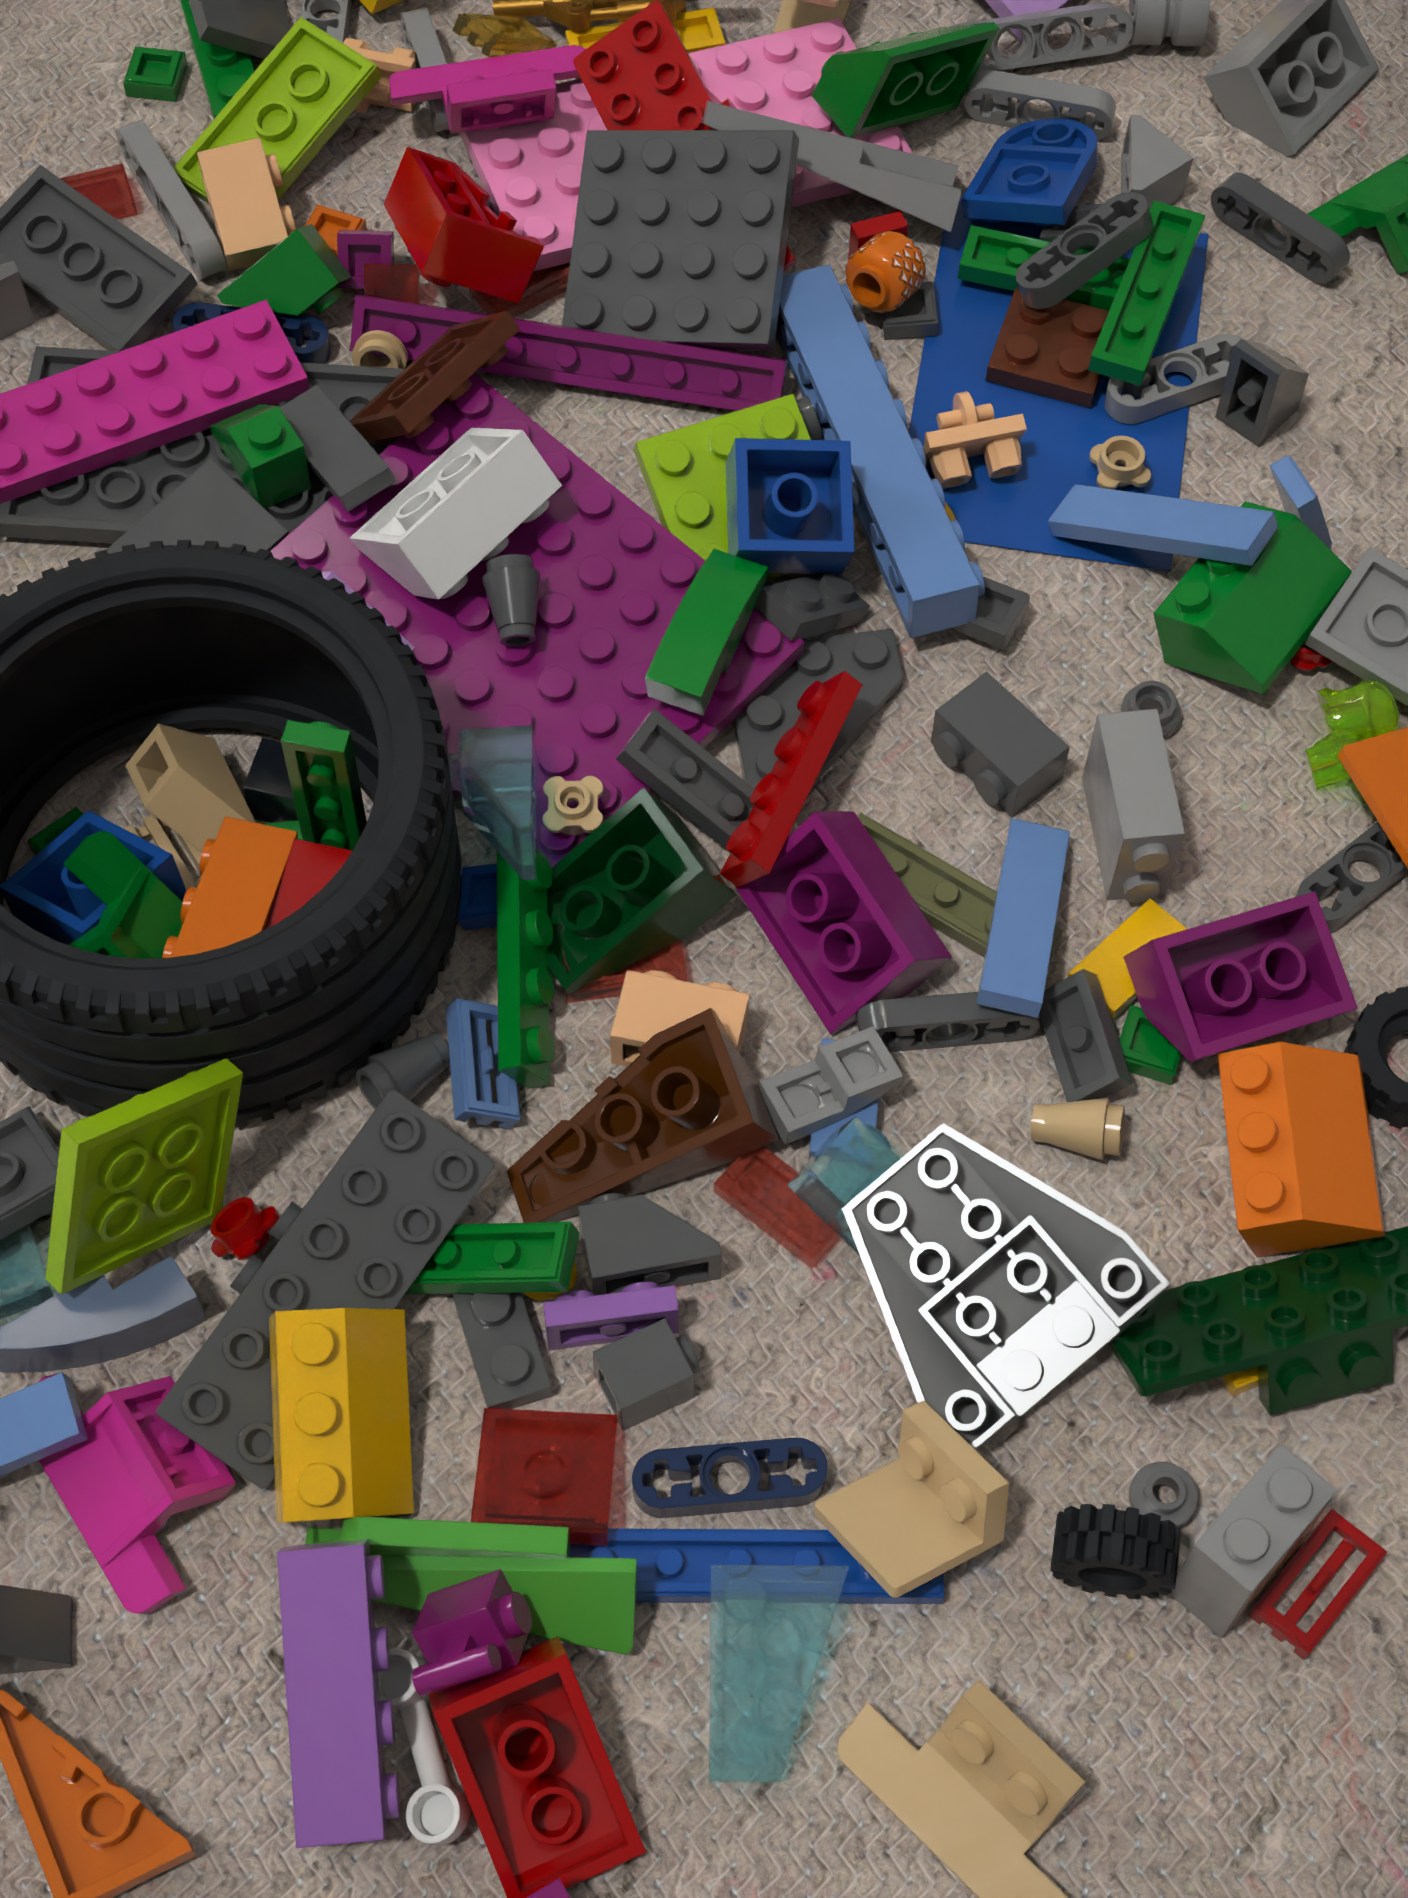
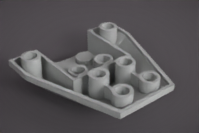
[842,1123,1171,1451]

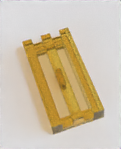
[452,13,557,57]

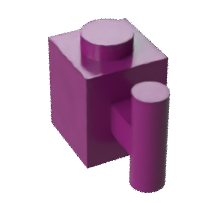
[412,1569,532,1696]

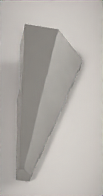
[703,101,962,232]

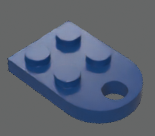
[961,118,1099,227]

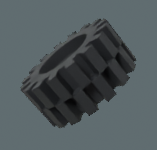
[1050,1504,1181,1599]

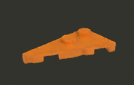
[0,1688,196,1898]

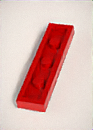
[720,671,863,888]

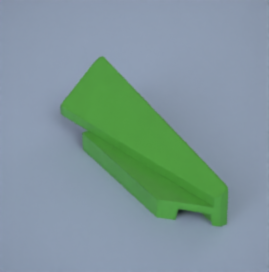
[305,1516,638,1655]

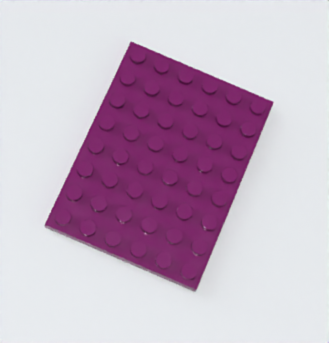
[271,373,804,868]

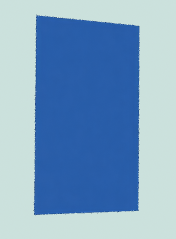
[909,200,1208,572]

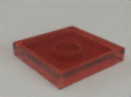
[471,1408,618,1546]

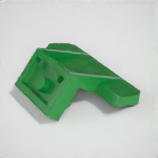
[1308,154,1408,274]
[64,831,183,959]

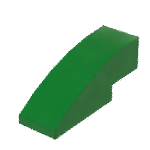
[645,549,769,716]

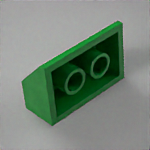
[812,22,1000,138]
[1153,501,1352,694]

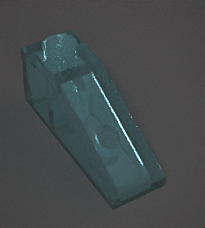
[448,725,537,880]

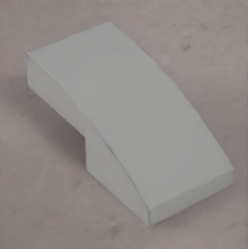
[758,1026,904,1145]

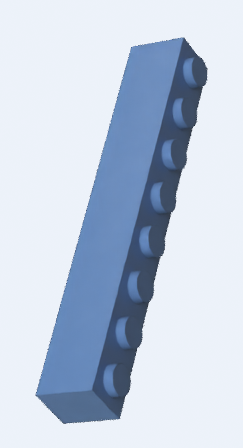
[776,264,985,638]

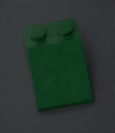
[547,787,736,994]

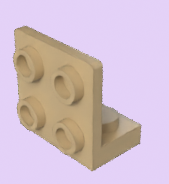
[814,1400,1009,1598]

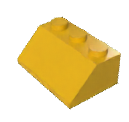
[269,1308,414,1523]

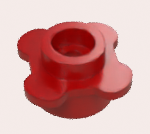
[210,1197,279,1260]

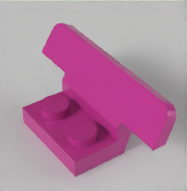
[389,45,586,134]
[39,1373,236,1614]

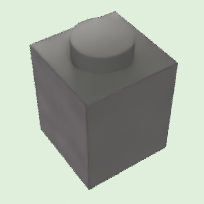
[593,1319,700,1431]

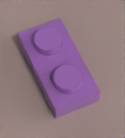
[543,1282,679,1351]

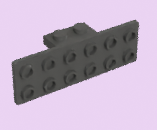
[156,1090,495,1489]

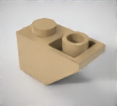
[125,724,256,853]

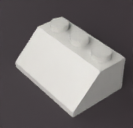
[349,428,562,600]

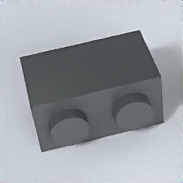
[931,672,1070,818]

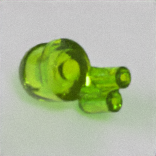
[1305,679,1399,789]

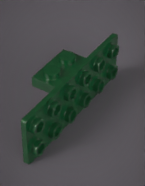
[1109,1226,1408,1415]

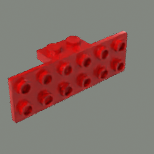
[573,1,796,272]

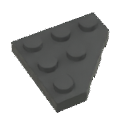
[733,629,903,796]

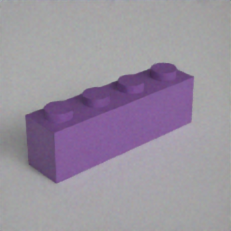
[277,1539,400,1848]

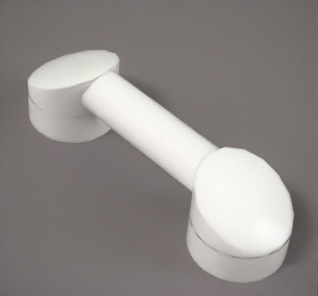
[378,1648,471,1846]

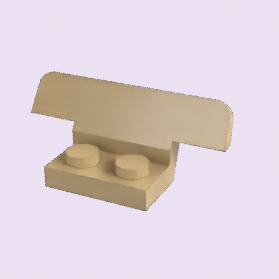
[837,1680,1085,1898]

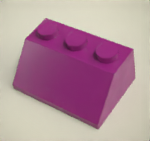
[734,811,952,1034]
[1123,891,1358,1062]

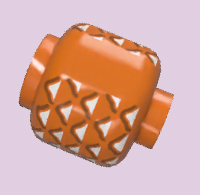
[845,231,926,313]

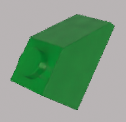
[217,224,352,316]
[210,404,312,509]

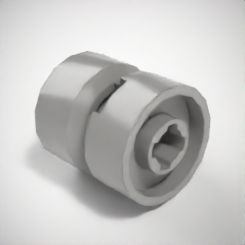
[1129,0,1210,47]

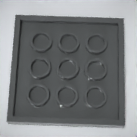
[562,130,799,351]

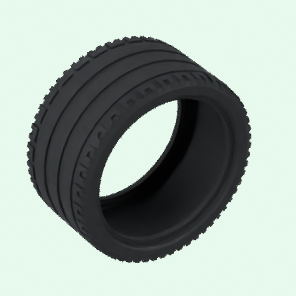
[0,540,462,1128]

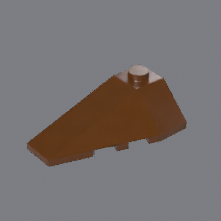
[507,1008,778,1223]

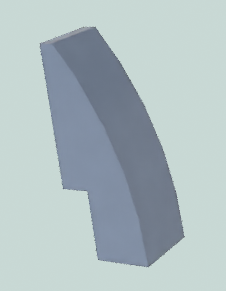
[0,1255,207,1373]

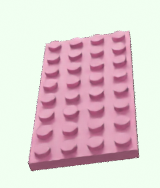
[460,18,913,271]

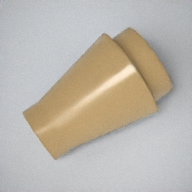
[1031,1097,1125,1161]

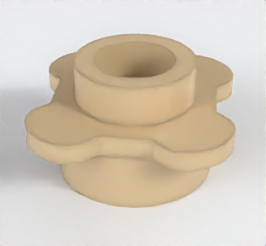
[1089,436,1151,490]
[543,776,603,835]

